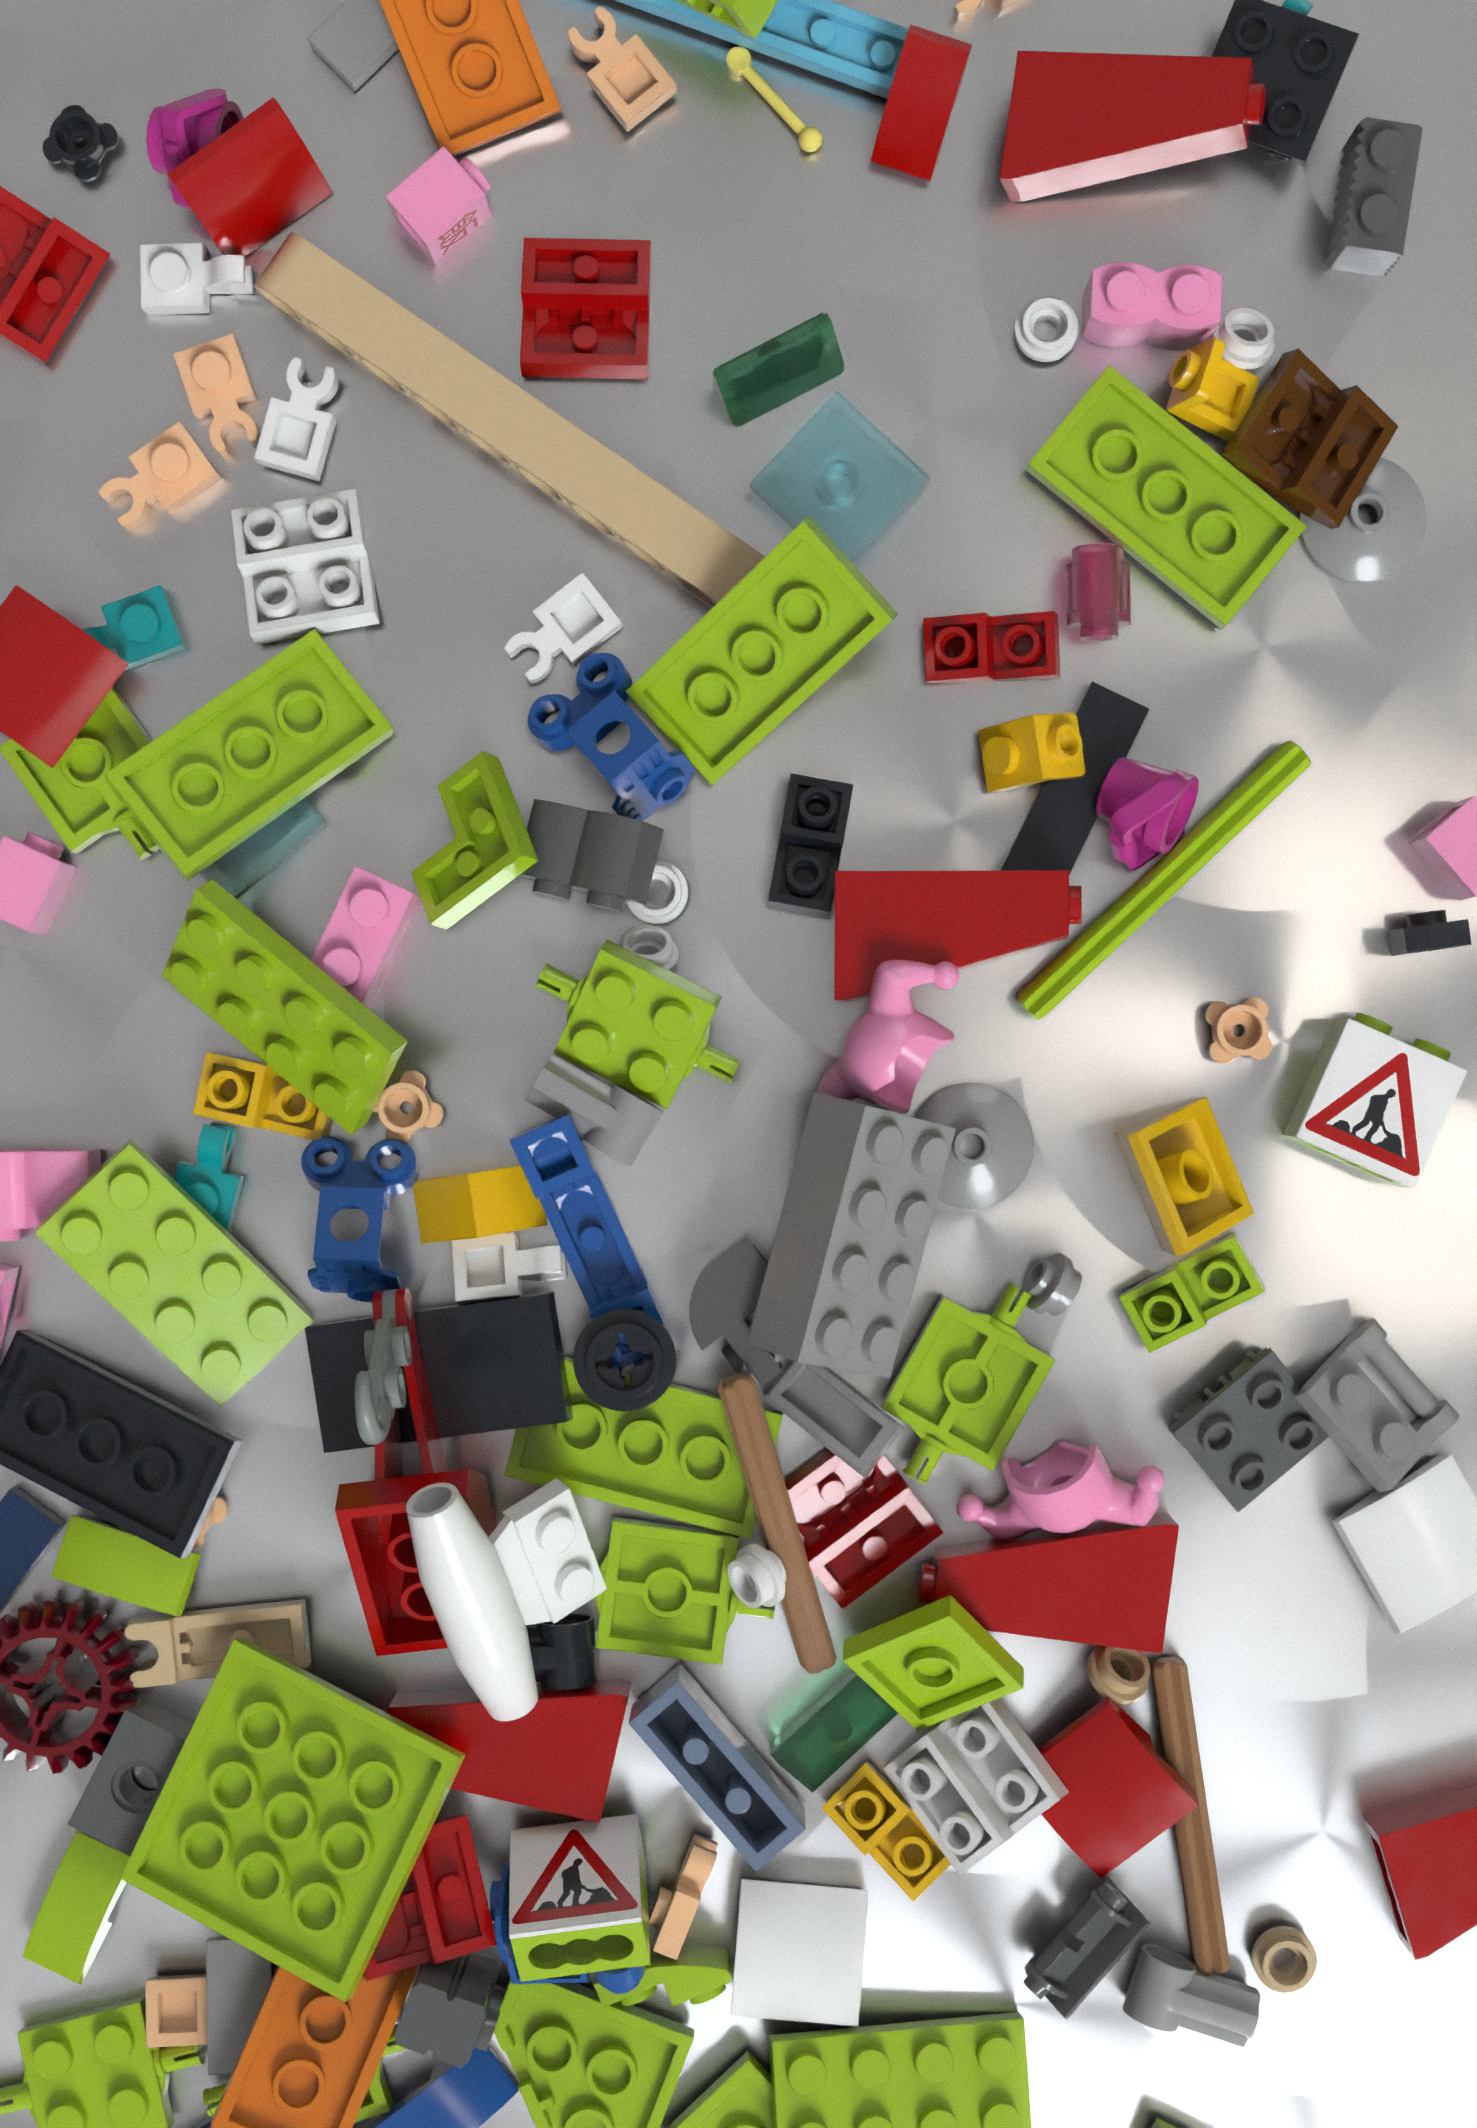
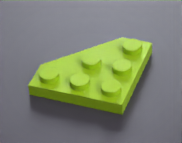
[494,1978,695,2128]

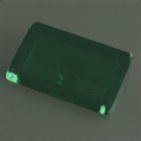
[712,312,844,427]
[769,1669,898,1793]

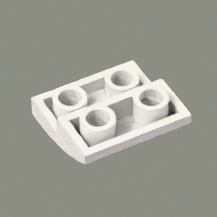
[231,488,380,645]
[1332,1454,1477,1633]
[883,1698,1069,1876]
[730,1879,869,2027]

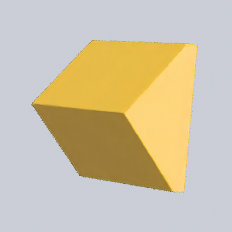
[1114,1097,1255,1257]

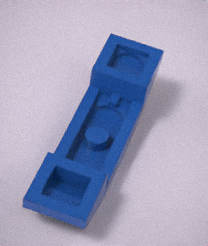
[510,1113,674,1370]
[364,2043,519,2128]

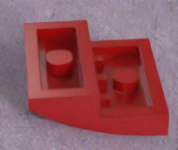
[167,97,333,257]
[0,186,111,364]
[520,237,651,380]
[0,585,129,768]
[785,1448,944,1610]
[1038,1696,1199,1878]
[363,1814,497,1981]

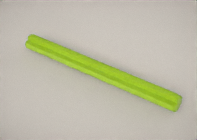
[1016,740,1311,1020]

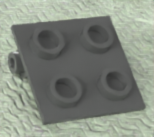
[1168,1347,1329,1512]

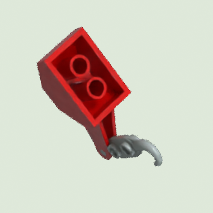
[335,1288,497,1656]

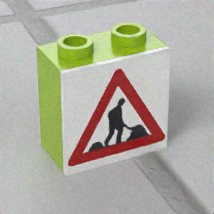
[1282,1012,1468,1189]
[509,1814,651,1982]

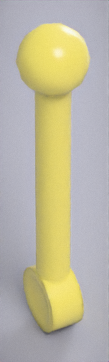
[726,46,823,152]

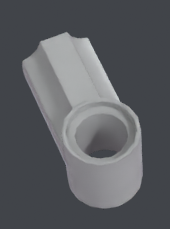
[526,1053,663,1167]
[1122,1944,1261,2047]

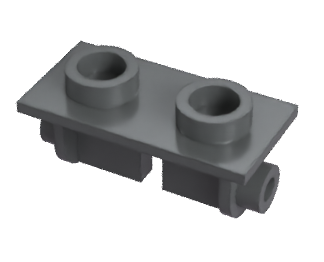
[1023,1878,1151,2020]

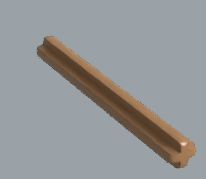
[718,1373,837,1674]
[1151,1657,1230,1975]

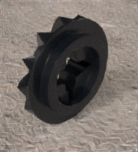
[573,1307,676,1412]

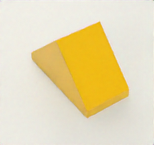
[413,1165,548,1244]

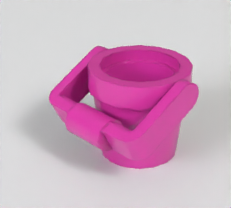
[146,89,244,210]
[1096,757,1199,871]

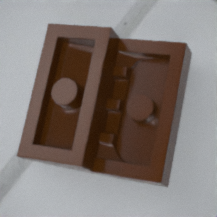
[1222,348,1399,529]

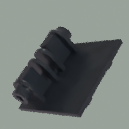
[1212,0,1359,163]

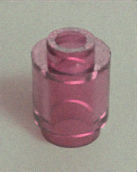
[1066,543,1131,641]

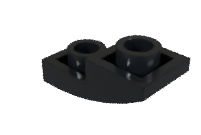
[767,773,854,919]

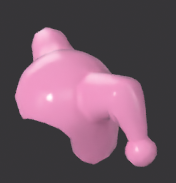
[818,960,959,1114]
[956,1442,1165,1541]

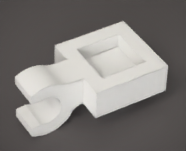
[140,242,254,315]
[452,1232,568,1305]

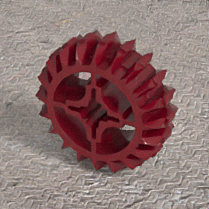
[0,1597,141,1774]

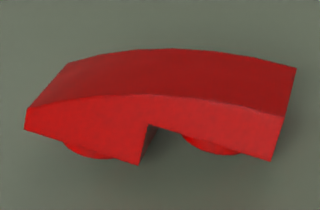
[870,24,972,181]
[923,611,1061,683]

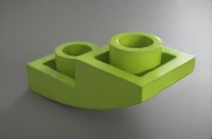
[1119,1232,1265,1353]
[50,1515,202,1617]
[22,1831,130,1985]
[593,1944,733,2008]

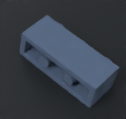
[628,1664,806,1872]

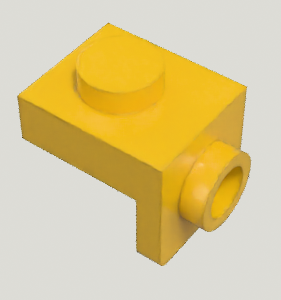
[1165,336,1260,442]
[978,713,1085,793]

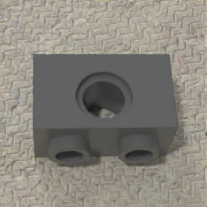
[68,1694,195,1856]

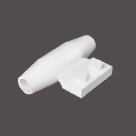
[406,1478,607,1721]

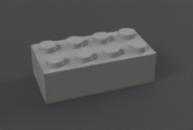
[747,1091,956,1378]

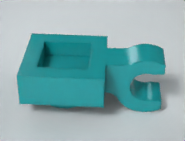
[81,585,187,670]
[174,1122,245,1234]

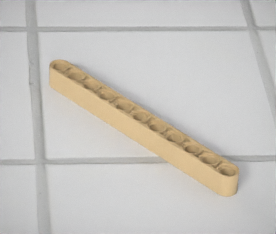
[254,232,765,608]

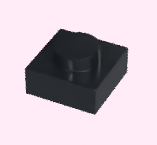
[1388,910,1472,956]

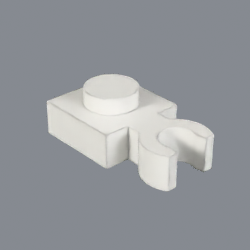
[254,357,338,481]
[504,572,623,684]

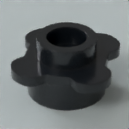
[43,105,119,182]

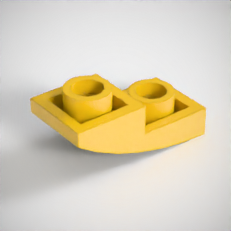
[193,1052,333,1140]
[821,1762,951,1902]

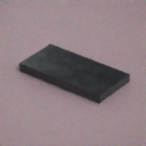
[305,1291,573,1453]
[0,1330,242,1559]

